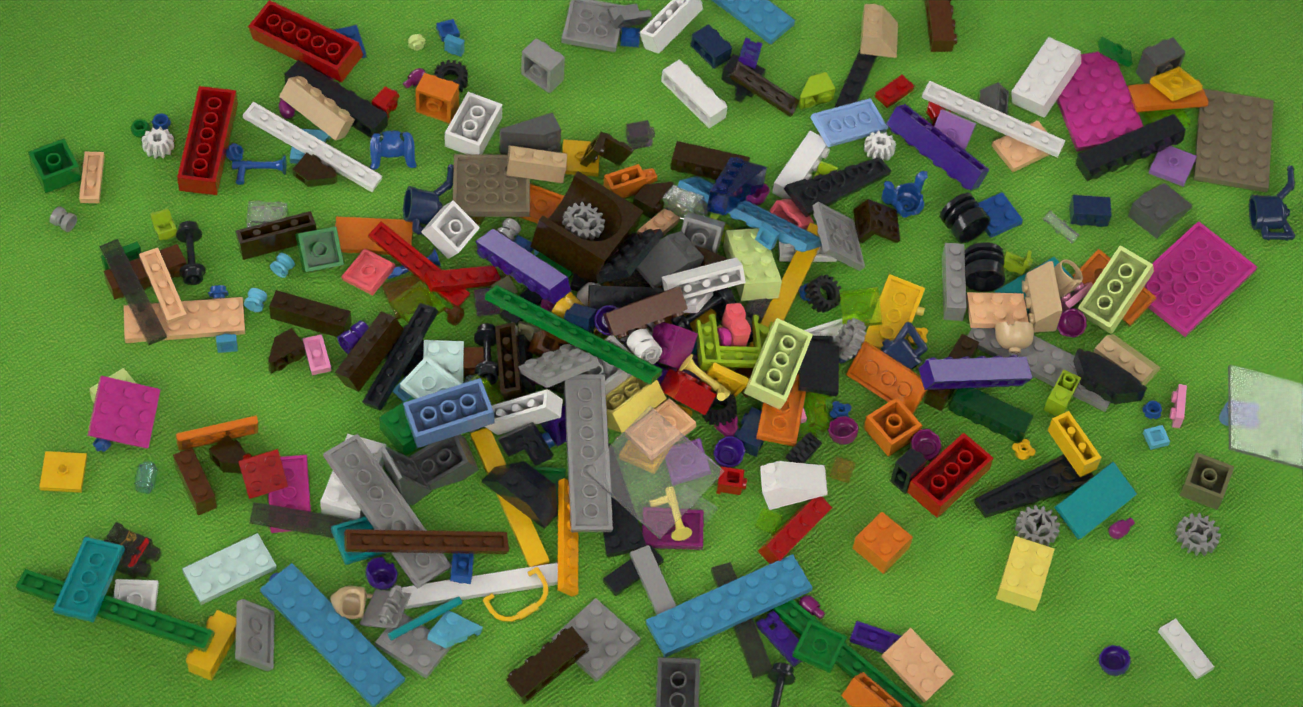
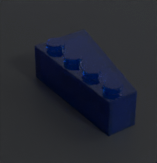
[707,157,767,216]

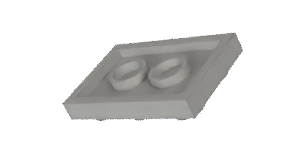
[235,599,275,671]
[375,613,451,679]

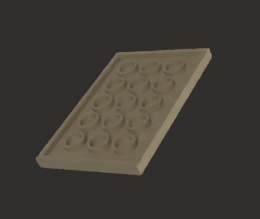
[1193,89,1274,192]

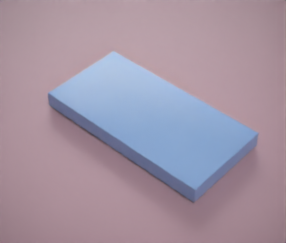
[810,98,888,147]

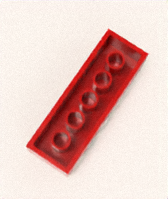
[248,0,363,82]
[177,86,238,195]

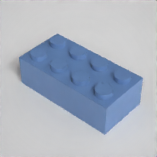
[403,378,495,448]

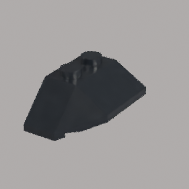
[1073,348,1147,404]
[482,461,558,529]

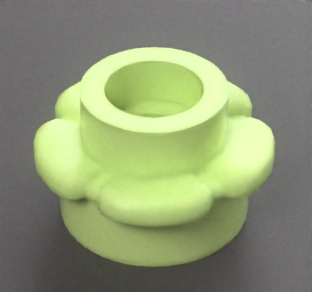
[408,34,426,51]

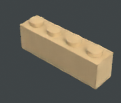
[279,76,355,140]

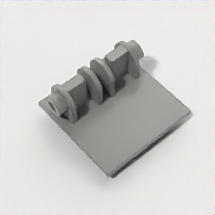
[360,585,411,629]

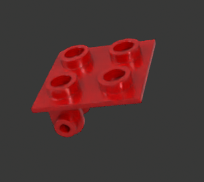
[238,449,288,499]

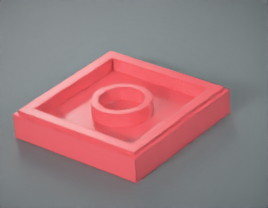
[341,248,396,296]

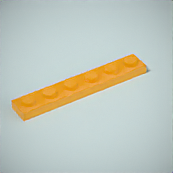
[558,478,578,597]

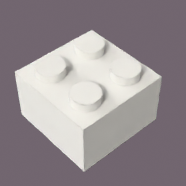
[421,200,480,259]

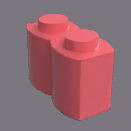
[770,198,814,230]
[721,303,751,347]

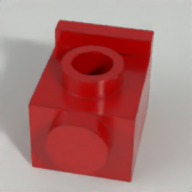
[372,86,400,119]
[716,466,747,495]

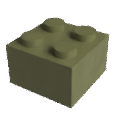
[1179,452,1234,510]

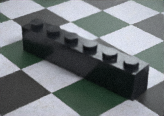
[284,60,388,138]
[1076,114,1186,181]

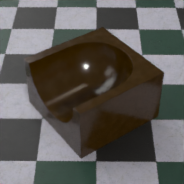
[530,171,643,284]

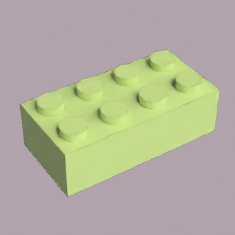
[723,228,782,301]
[1077,245,1154,334]
[744,318,813,410]

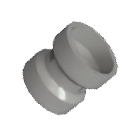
[50,206,77,232]
[497,218,521,241]

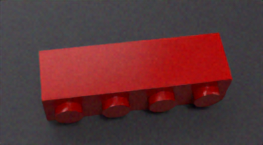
[758,496,832,564]

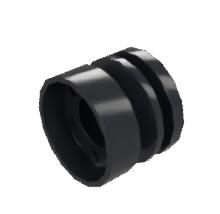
[939,193,991,244]
[965,242,1005,292]

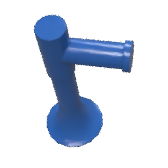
[232,155,287,185]
[388,249,441,279]

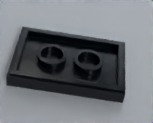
[798,341,839,397]

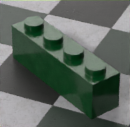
[949,388,1033,443]

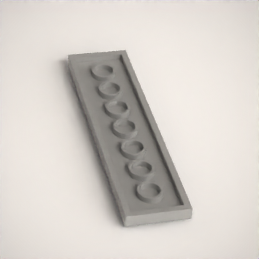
[968,328,1111,412]
[564,374,613,532]
[323,434,451,589]

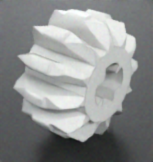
[142,126,174,159]
[864,130,896,161]

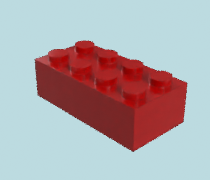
[907,433,994,518]

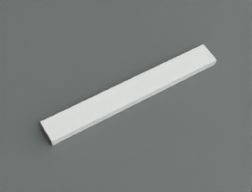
[921,81,1065,158]
[243,102,383,192]
[402,563,558,609]

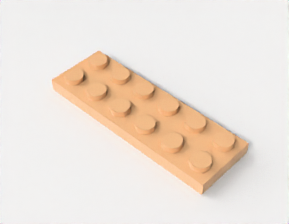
[124,297,245,343]

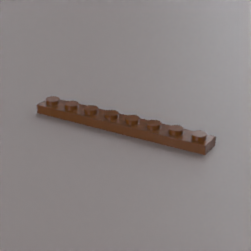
[344,529,509,554]

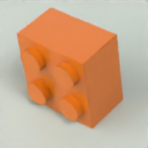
[415,73,459,123]
[864,397,922,457]
[852,512,913,574]

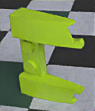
[696,314,773,371]

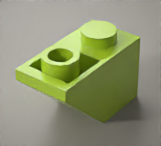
[798,72,835,109]
[1044,369,1081,416]

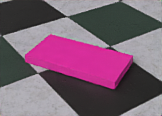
[268,455,312,533]

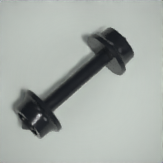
[176,221,206,285]
[671,288,735,332]
[474,323,499,385]
[768,662,795,707]

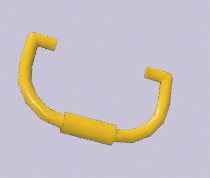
[483,567,548,622]

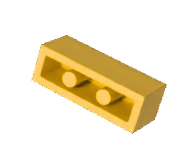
[1048,411,1101,477]
[186,610,236,681]

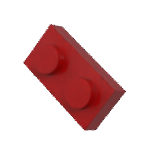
[875,75,915,109]

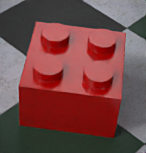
[660,368,717,415]

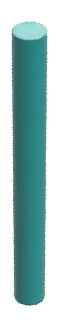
[388,596,462,641]

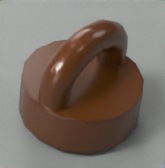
[444,305,464,326]

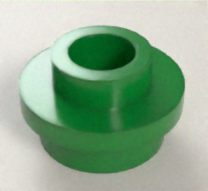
[131,119,150,137]

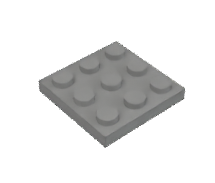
[562,0,623,52]
[813,202,865,271]
[519,344,599,388]
[552,598,641,682]

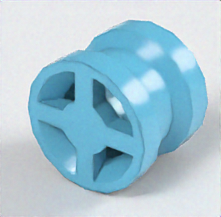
[270,253,295,278]
[244,288,267,312]

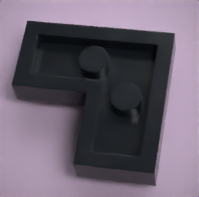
[498,422,554,466]

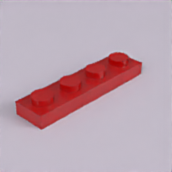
[424,265,501,292]

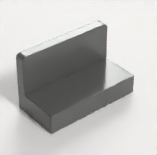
[607,4,652,29]
[979,82,1009,115]

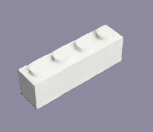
[640,0,703,54]
[661,60,727,128]
[772,131,830,199]
[662,258,746,299]
[484,389,563,435]

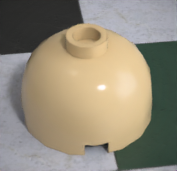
[995,321,1034,354]

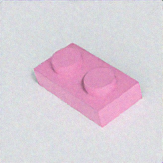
[1060,282,1093,311]
[303,334,331,375]
[1169,384,1187,428]

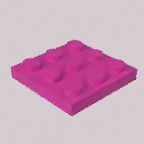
[87,376,161,449]

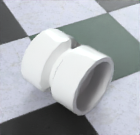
[627,329,662,364]

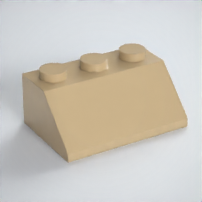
[860,4,898,58]
[506,145,567,183]
[1022,261,1062,332]
[1093,334,1161,386]

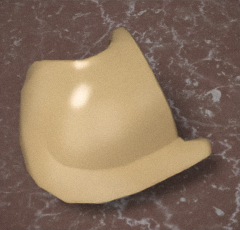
[1054,260,1083,298]
[330,586,373,619]

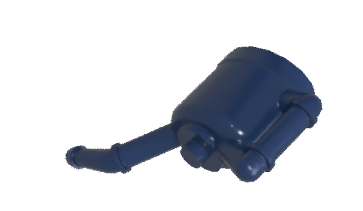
[403,164,454,235]
[1249,165,1295,241]
[839,322,928,370]

